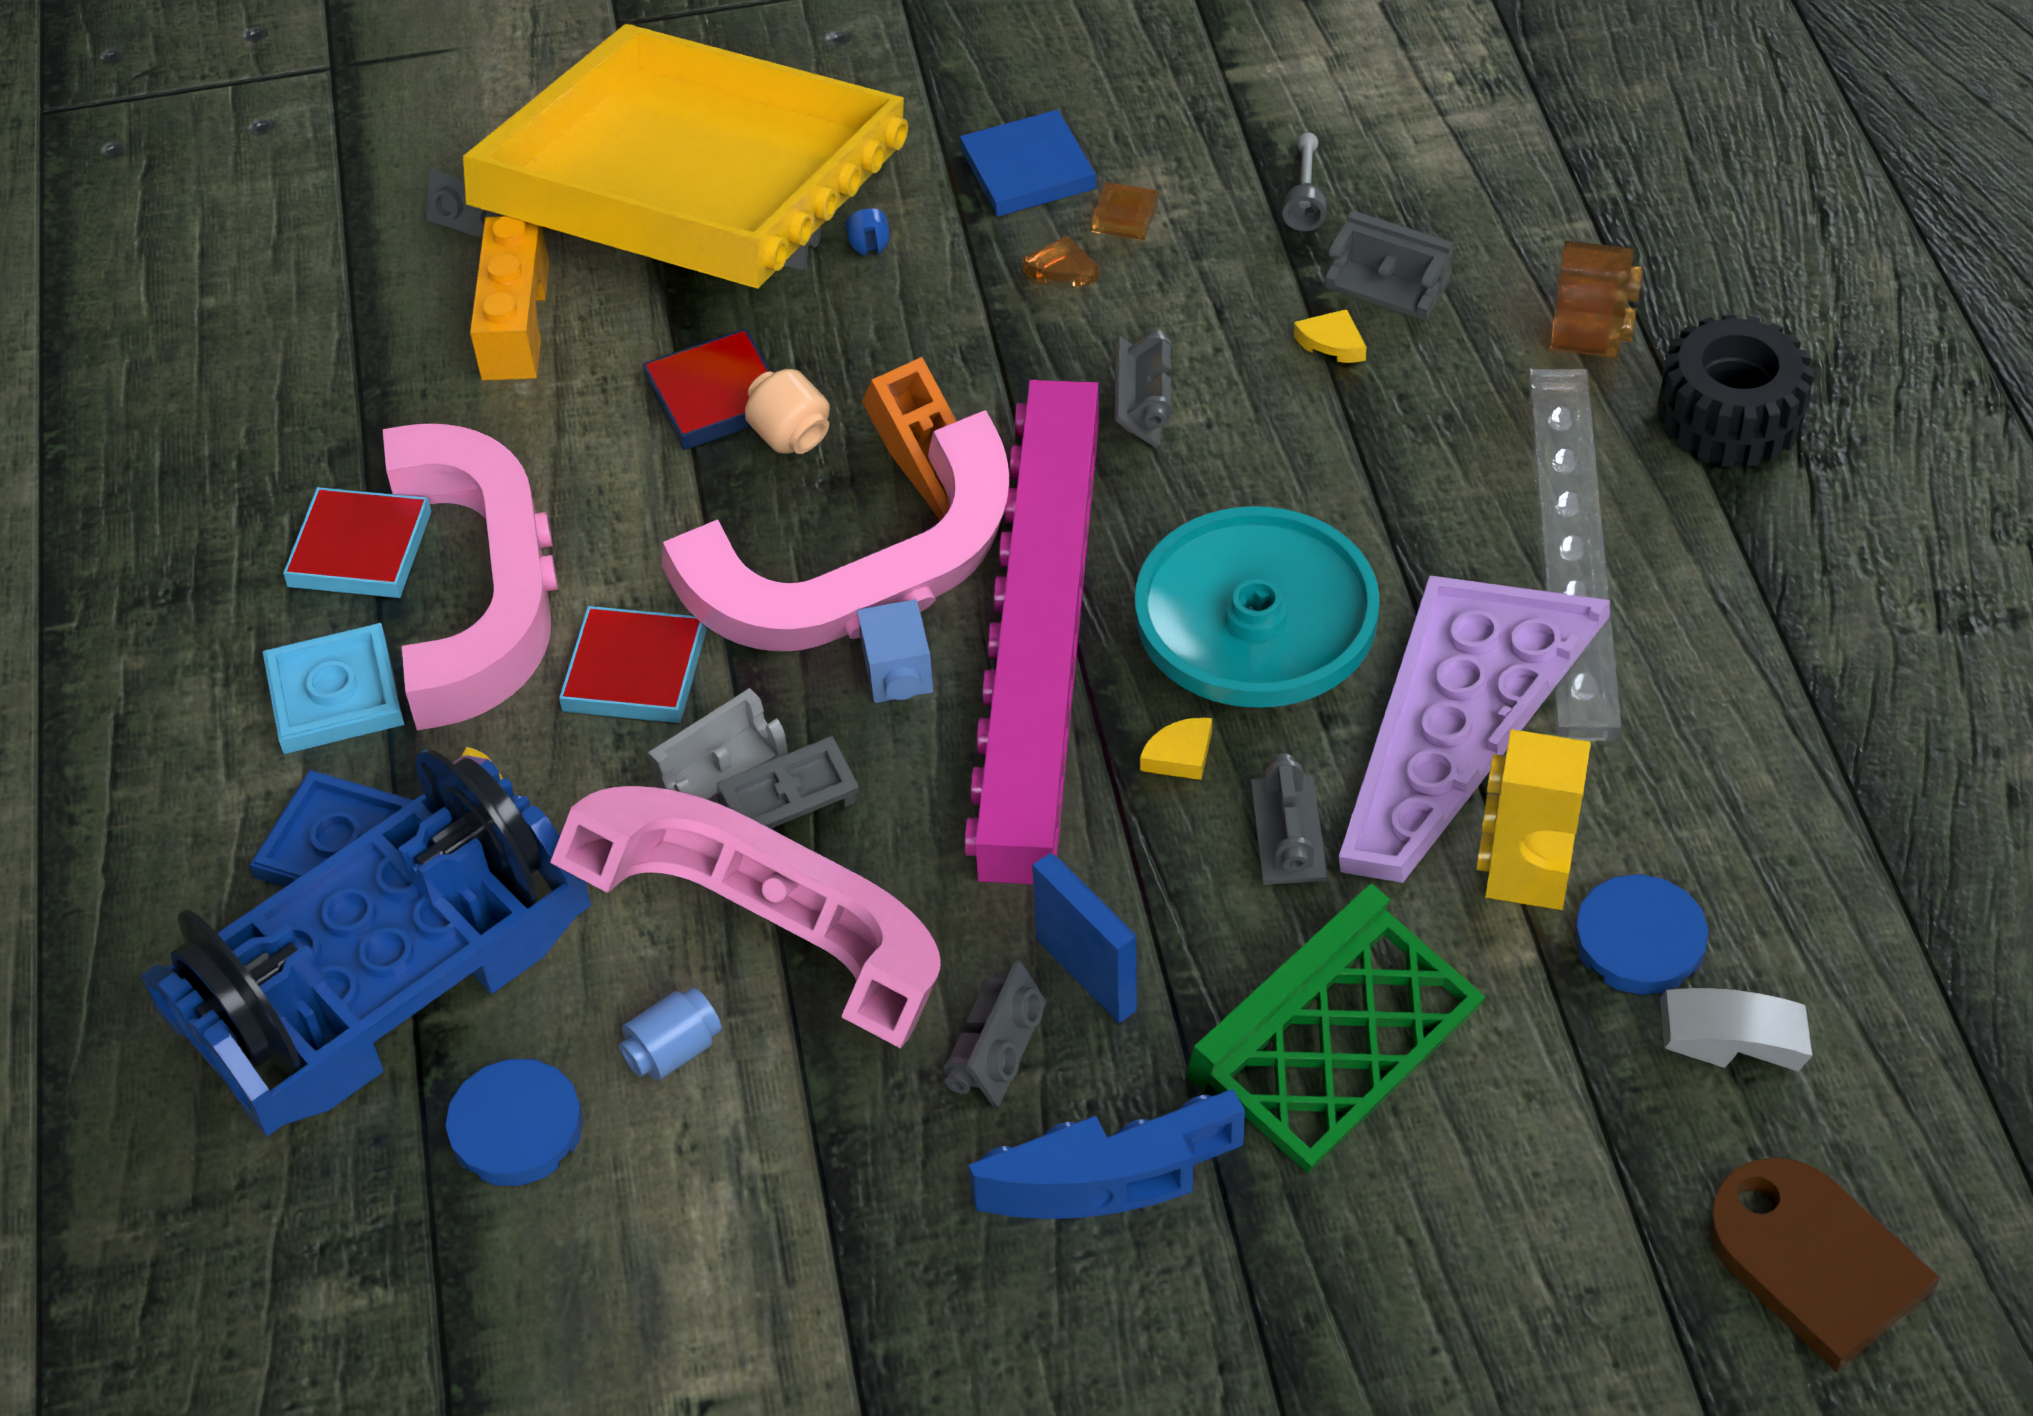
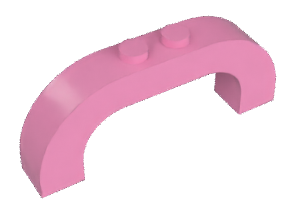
[661,410,1009,651]
[383,424,558,730]
[550,786,941,1048]

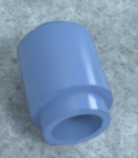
[618,987,722,1081]

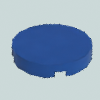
[1574,874,1709,995]
[445,1059,583,1186]

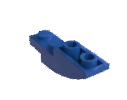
[968,1089,1245,1219]

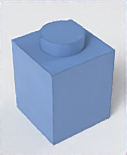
[857,599,934,703]

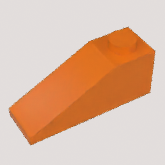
[862,357,957,521]

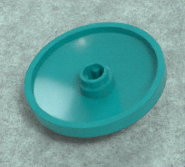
[1135,506,1379,708]

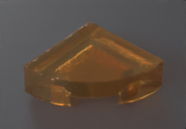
[1023,236,1099,287]

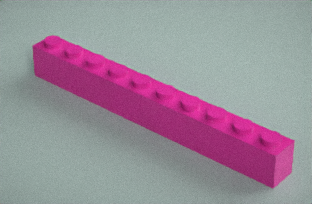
[965,380,1099,884]

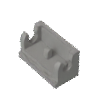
[648,688,788,803]

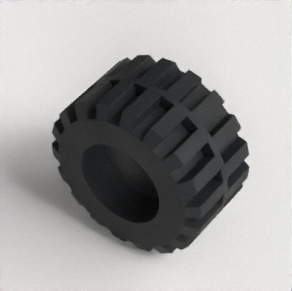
[1657,315,1814,467]

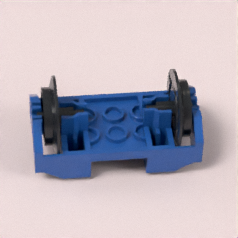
[141,749,591,1137]

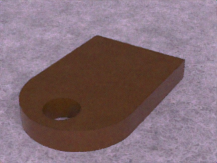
[1709,1158,1940,1372]

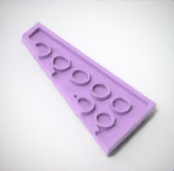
[1339,576,1610,883]

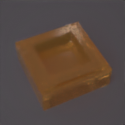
[1092,182,1158,241]

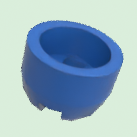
[845,209,890,256]

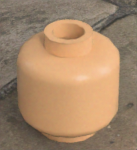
[745,369,830,454]

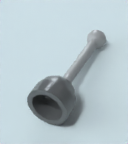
[1283,132,1326,231]

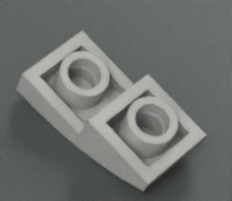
[1660,988,1813,1072]

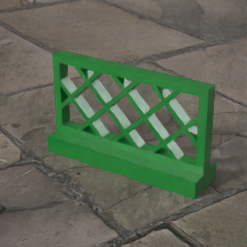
[1185,883,1486,1174]

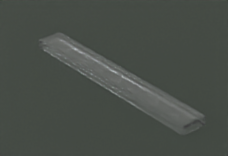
[1528,369,1622,741]

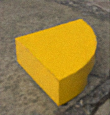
[1294,309,1367,363]
[1140,718,1213,780]

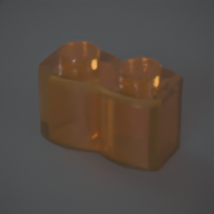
[1550,241,1643,358]

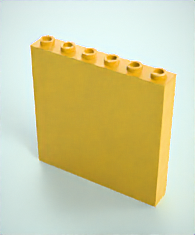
[463,23,908,289]

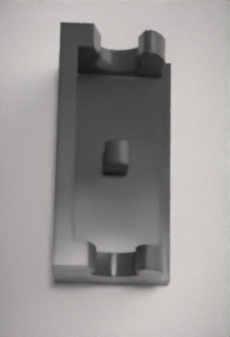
[1325,210,1454,321]
[717,735,859,829]

